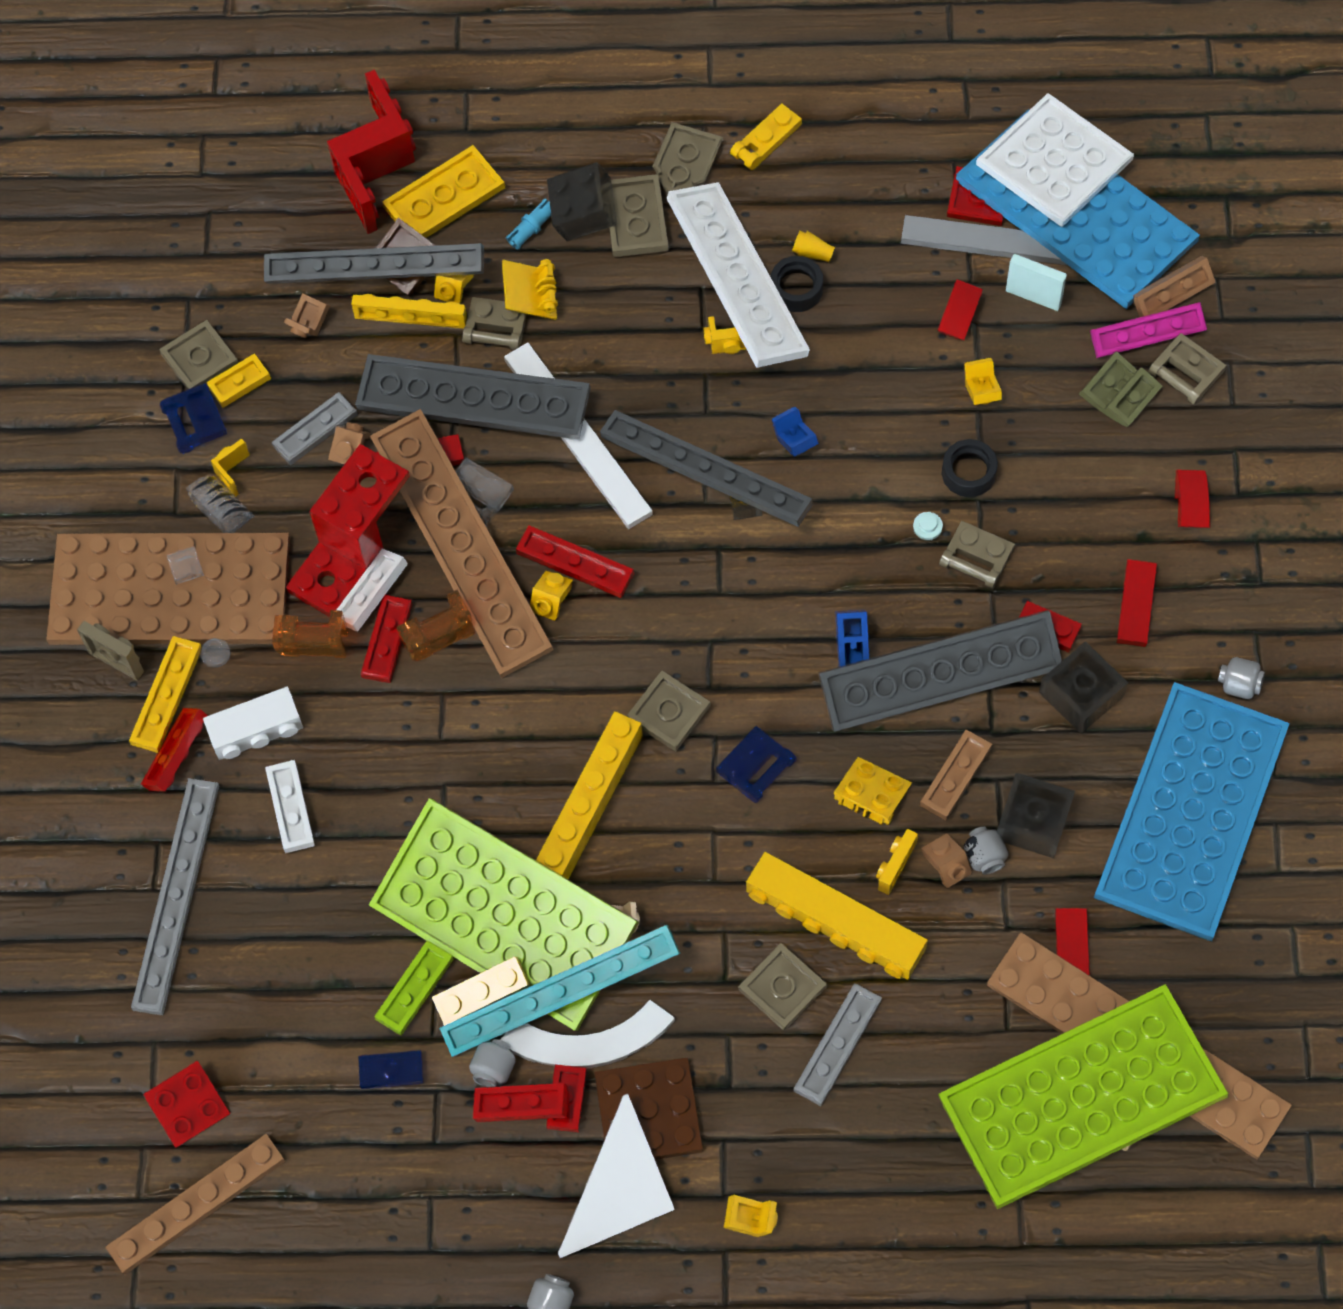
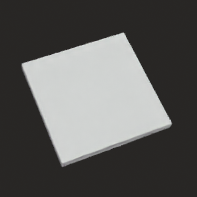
[976,93,1134,227]

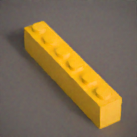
[536,711,643,879]
[746,852,928,980]

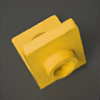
[211,439,250,497]

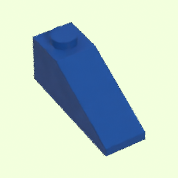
[835,609,869,667]

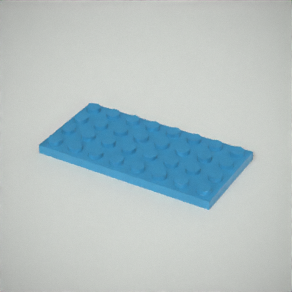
[956,109,1200,309]
[1094,682,1290,942]

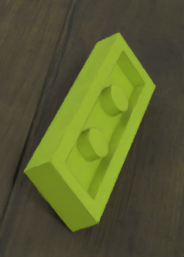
[374,941,454,1036]

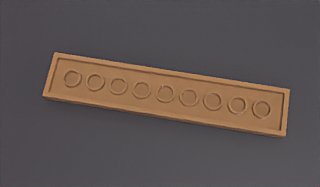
[370,409,554,678]
[987,932,1292,1160]

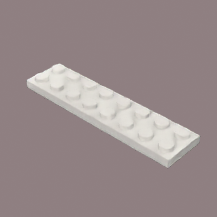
[667,182,810,368]

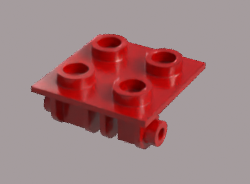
[143,1060,230,1148]

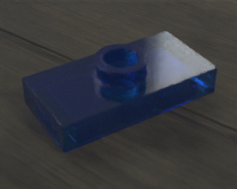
[358,1050,424,1089]

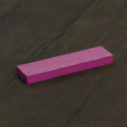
[1090,302,1207,358]

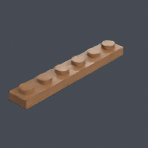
[106,1134,285,1275]

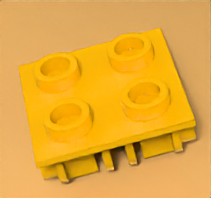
[502,259,558,320]
[833,757,912,825]

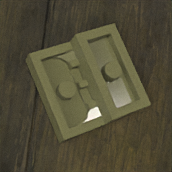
[1079,351,1162,427]

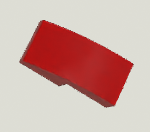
[937,279,983,341]
[1175,469,1210,528]

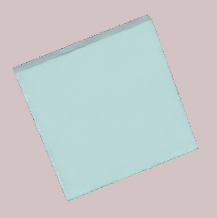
[1006,254,1067,311]

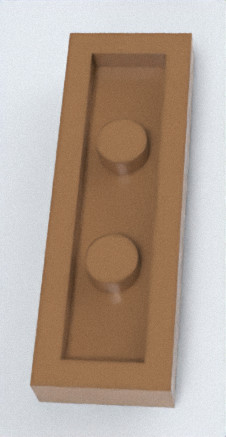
[1133,256,1216,317]
[920,730,992,821]

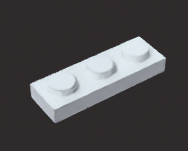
[332,549,408,632]
[265,760,315,854]

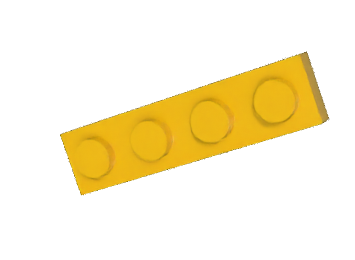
[351,294,467,329]
[129,636,202,753]

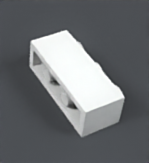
[203,686,303,760]

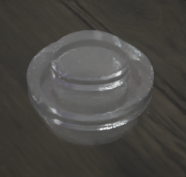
[200,638,231,667]

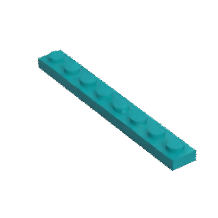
[439,925,681,1057]

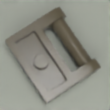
[462,297,527,350]
[1148,333,1227,405]
[939,521,1015,589]

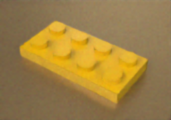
[382,145,505,238]

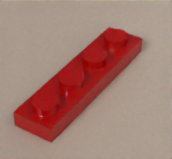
[516,525,634,598]

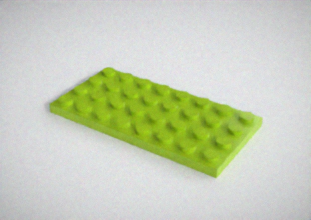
[369,798,639,1031]
[938,984,1228,1209]

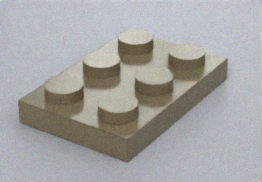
[603,174,669,257]

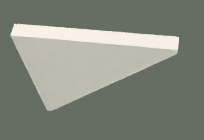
[558,1094,675,1258]

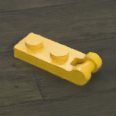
[730,103,802,170]

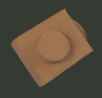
[284,293,330,338]
[328,422,371,464]
[921,833,972,888]

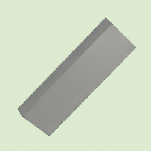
[272,392,358,466]

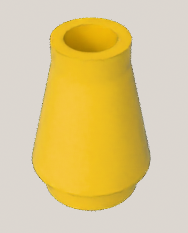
[792,230,835,263]

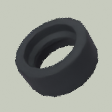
[771,256,823,312]
[941,439,998,498]

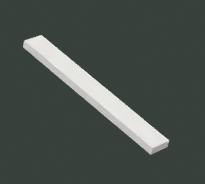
[504,343,653,530]

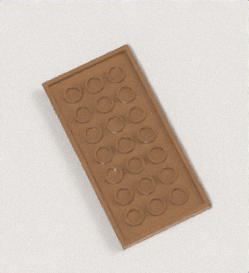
[46,533,290,645]

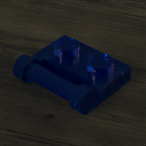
[160,383,227,454]
[716,726,797,803]

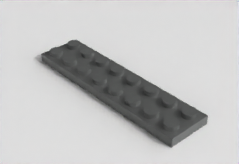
[355,354,591,440]
[818,610,1064,731]

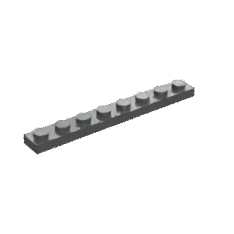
[264,243,484,284]
[600,410,813,527]

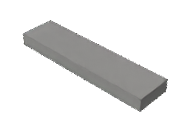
[794,983,882,1106]

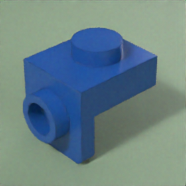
[772,407,819,457]

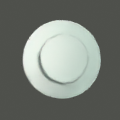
[913,512,943,541]

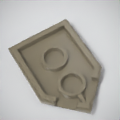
[653,122,723,196]

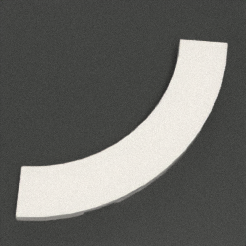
[500,1000,675,1068]

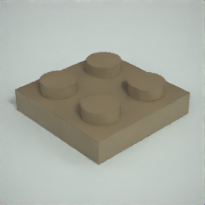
[159,320,238,394]
[77,621,144,681]
[627,671,711,752]
[738,943,827,1031]

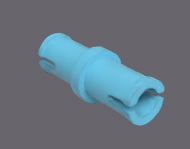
[506,199,556,250]

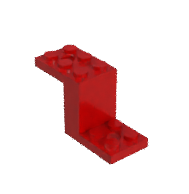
[327,69,416,234]
[285,444,410,620]

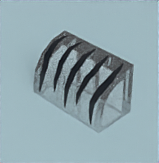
[186,475,254,533]

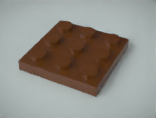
[595,1057,703,1160]

